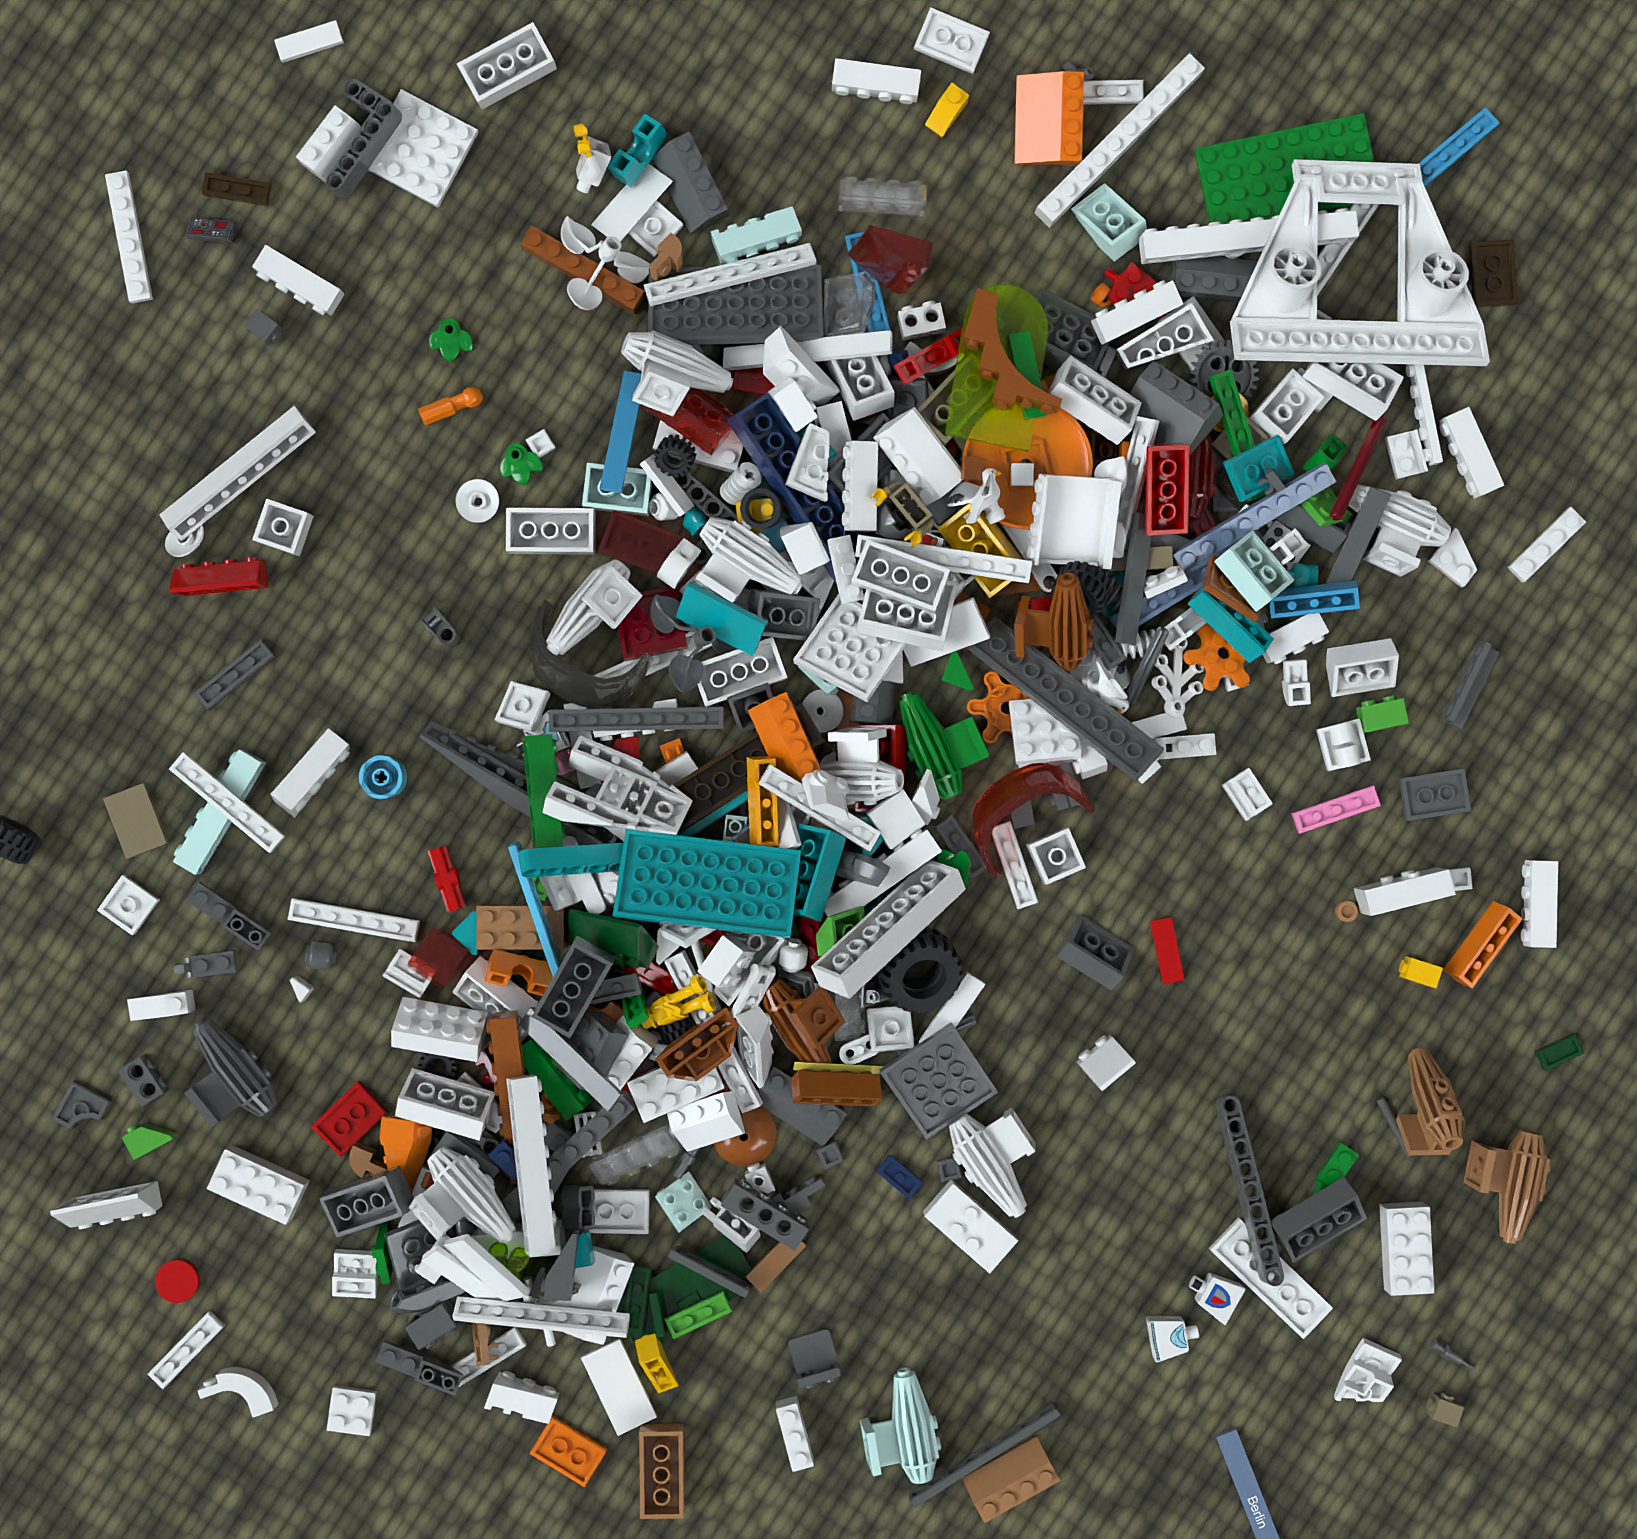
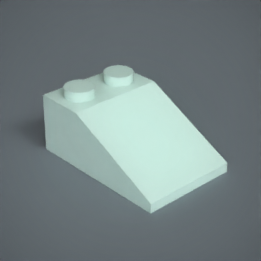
[1071,183,1147,262]

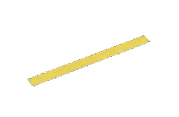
[793,1062,884,1074]

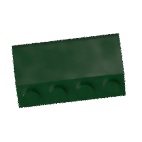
[569,909,659,969]

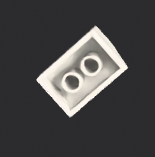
[296,106,365,187]
[1326,638,1399,697]
[736,1006,774,1088]
[607,1014,659,1090]
[667,1091,745,1152]

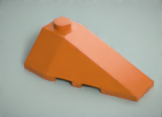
[380,1115,432,1192]

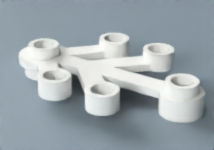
[1152,639,1204,718]

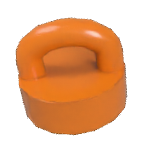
[1090,283,1111,308]

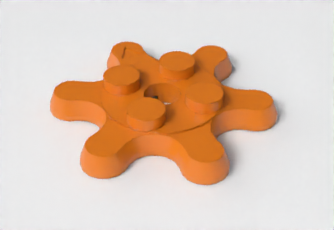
[1183,623,1250,691]
[967,671,1029,743]

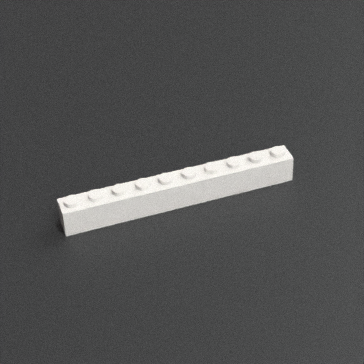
[1035,53,1205,228]
[1139,208,1359,264]

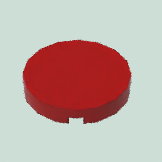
[155,1259,200,1303]

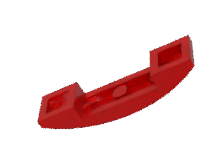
[894,327,968,385]

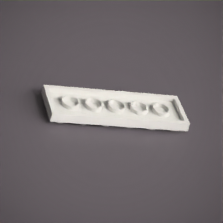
[1209,1217,1333,1339]

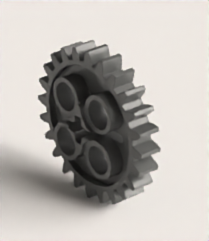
[1188,340,1259,398]

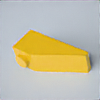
[635,1333,679,1393]

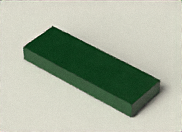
[624,1265,653,1334]

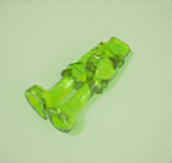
[489,1242,530,1281]

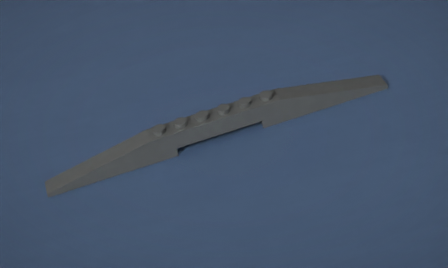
[419,721,624,846]

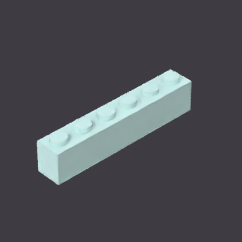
[173,749,267,875]

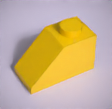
[925,83,969,137]
[1399,956,1443,988]

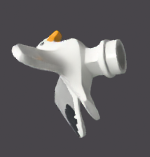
[946,468,1005,524]
[1082,657,1131,714]

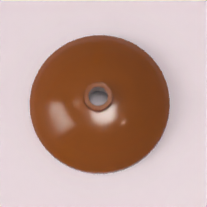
[713,1104,776,1166]

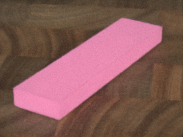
[1291,785,1381,834]

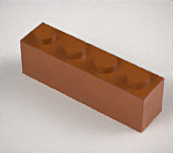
[791,1069,882,1106]

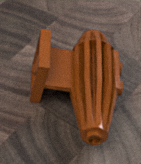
[1014,573,1094,671]
[762,977,846,1072]

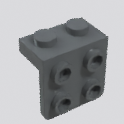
[788,1328,841,1389]

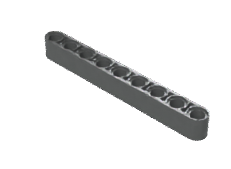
[1215,1095,1284,1286]

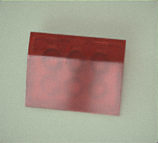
[848,225,933,294]

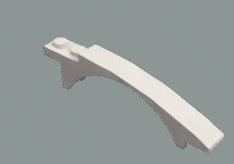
[1164,528,1309,650]

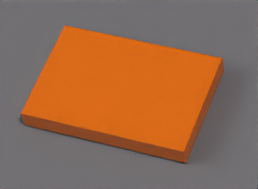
[530,1415,608,1487]

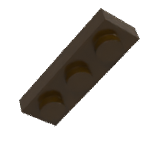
[202,172,271,207]

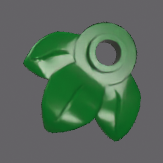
[429,318,473,362]
[500,443,543,486]
[938,849,971,885]

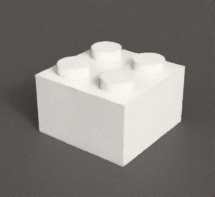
[252,499,314,557]
[1026,827,1086,885]
[697,935,756,988]

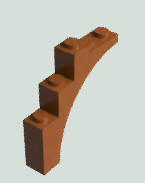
[962,288,1062,414]

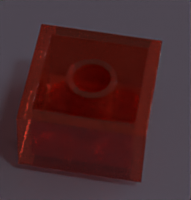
[408,927,469,991]

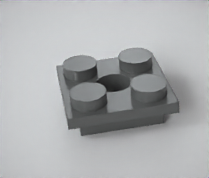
[777,964,815,999]

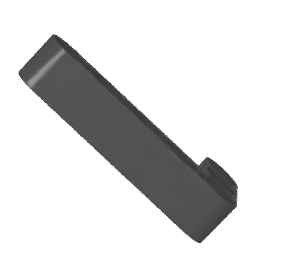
[326,79,402,198]
[671,457,738,566]

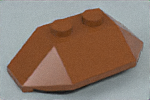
[655,1007,739,1082]

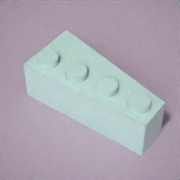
[711,206,802,265]

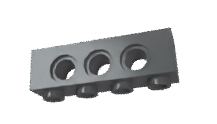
[721,1178,809,1251]

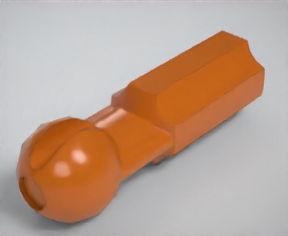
[418,387,483,426]

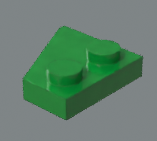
[372,1222,393,1284]

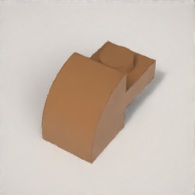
[649,233,683,281]
[349,1142,388,1178]

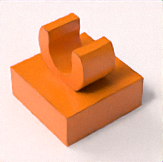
[660,738,685,764]

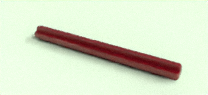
[1330,415,1387,521]

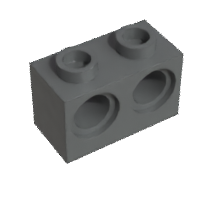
[118,1054,170,1107]

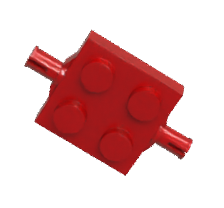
[1103,262,1165,319]

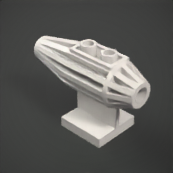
[621,330,733,416]
[1348,484,1451,577]
[695,517,804,604]
[546,559,643,655]
[801,728,904,805]
[949,1107,1036,1218]
[409,1146,516,1243]

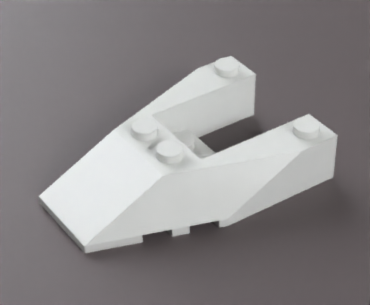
[542,735,692,835]

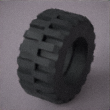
[877,927,963,1013]

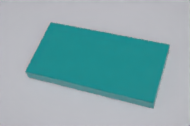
[676,582,768,656]

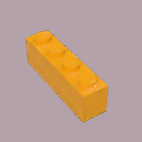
[747,756,779,847]

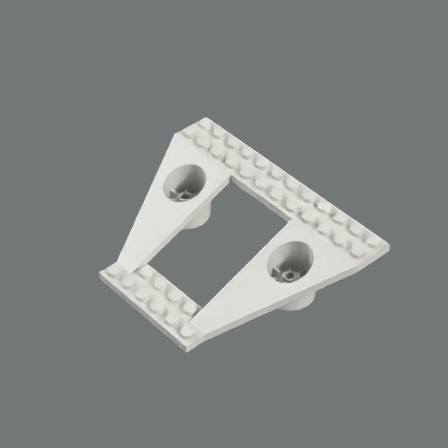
[1230,159,1490,366]

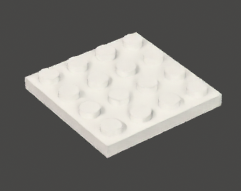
[368,89,479,208]
[793,594,907,702]

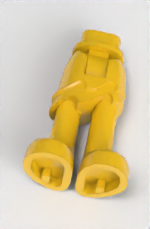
[642,974,716,1030]

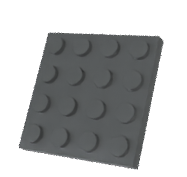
[879,1022,998,1140]

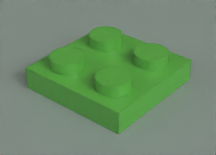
[1300,487,1352,527]

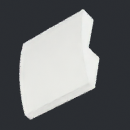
[332,1249,378,1298]

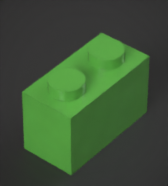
[1356,695,1409,733]

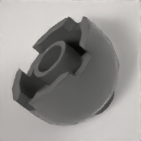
[875,498,914,541]

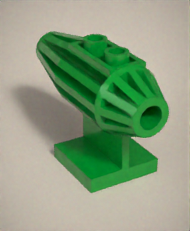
[899,691,989,800]

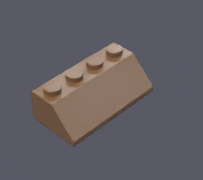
[962,1435,1060,1523]

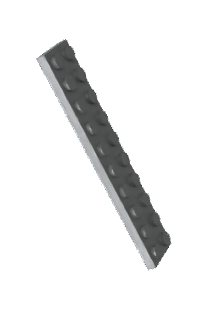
[967,617,1164,782]

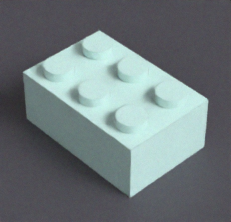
[582,463,653,516]
[1214,530,1294,612]

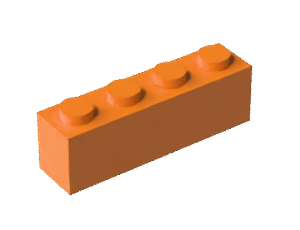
[1444,901,1522,988]

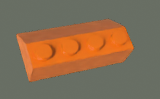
[748,692,822,783]

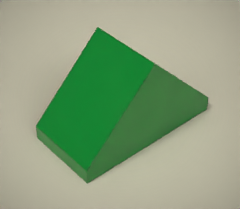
[940,651,974,692]

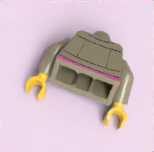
[870,482,933,548]

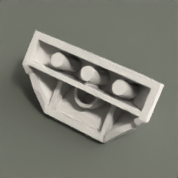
[763,326,840,405]

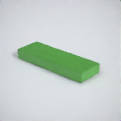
[664,1290,733,1339]

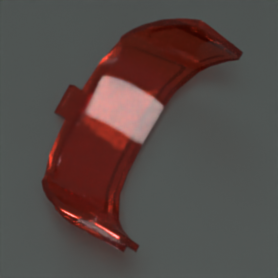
[973,763,1095,879]

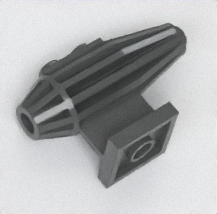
[184,1018,278,1128]

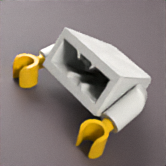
[573,124,611,193]

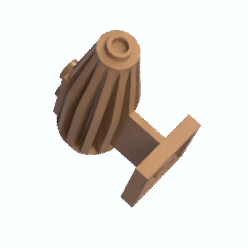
[1396,1048,1465,1155]
[1464,1130,1551,1244]

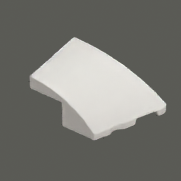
[1334,1338,1402,1402]

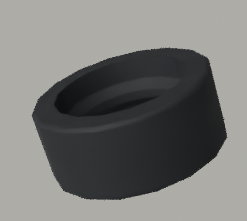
[740,488,783,530]

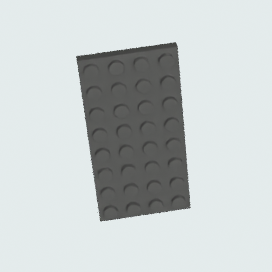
[648,265,823,345]

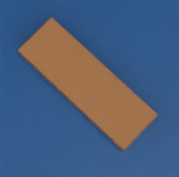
[745,1241,806,1293]

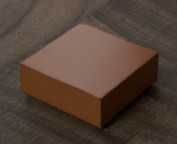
[961,456,985,481]

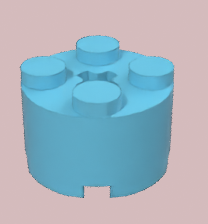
[359,755,407,799]

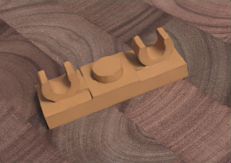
[471,1322,499,1366]

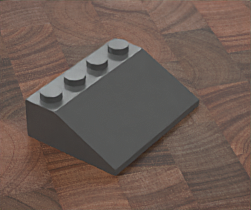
[1018,288,1111,372]
[1130,360,1224,455]

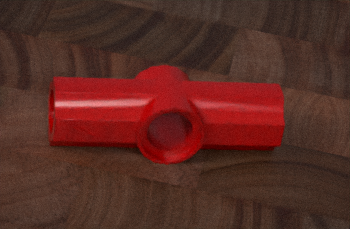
[428,845,466,912]

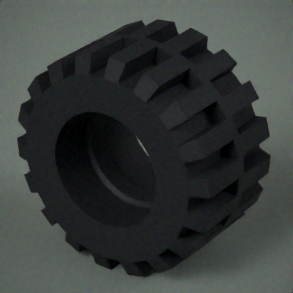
[1051,561,1111,618]
[0,815,41,864]

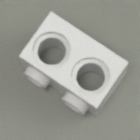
[897,301,946,341]

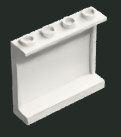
[1027,474,1122,569]

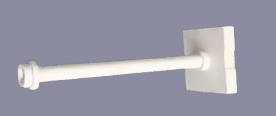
[659,924,721,1012]

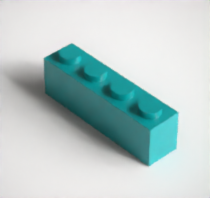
[1188,587,1274,663]

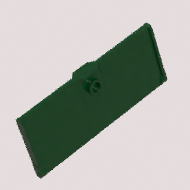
[616,1235,754,1351]

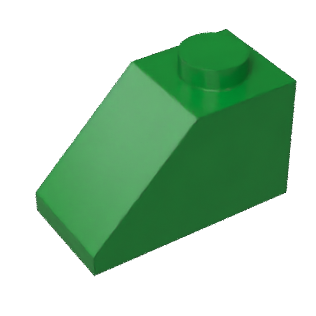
[1302,433,1347,472]

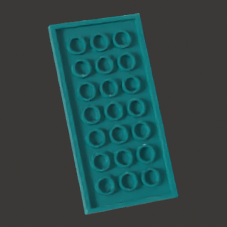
[613,829,801,939]

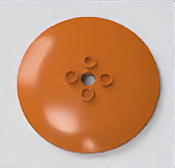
[962,403,1093,530]

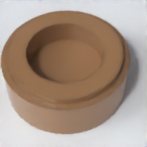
[1335,900,1358,922]

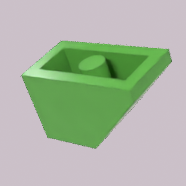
[122,1123,178,1160]

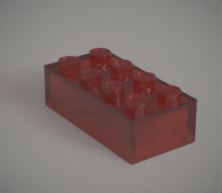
[598,510,696,584]

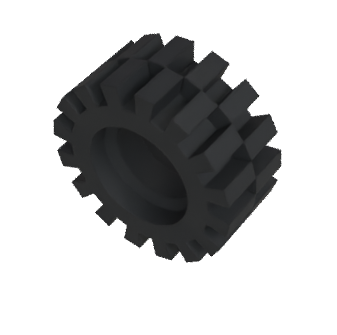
[654,434,697,477]
[657,1012,696,1042]
[417,1053,459,1079]

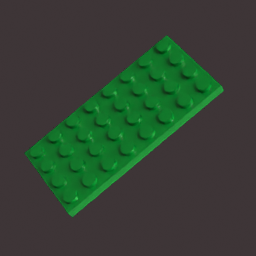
[1194,113,1374,224]

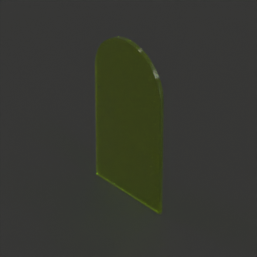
[945,284,1048,452]

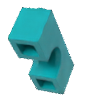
[607,114,669,188]

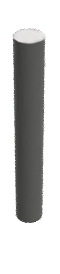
[1376,1097,1412,1157]

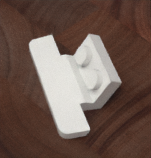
[539,836,606,915]

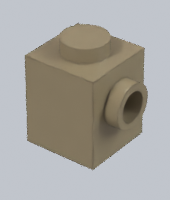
[1426,1392,1464,1427]

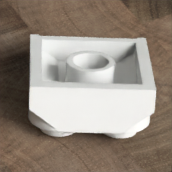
[801,770,849,822]

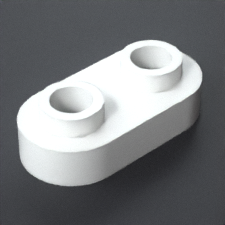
[839,1034,878,1065]

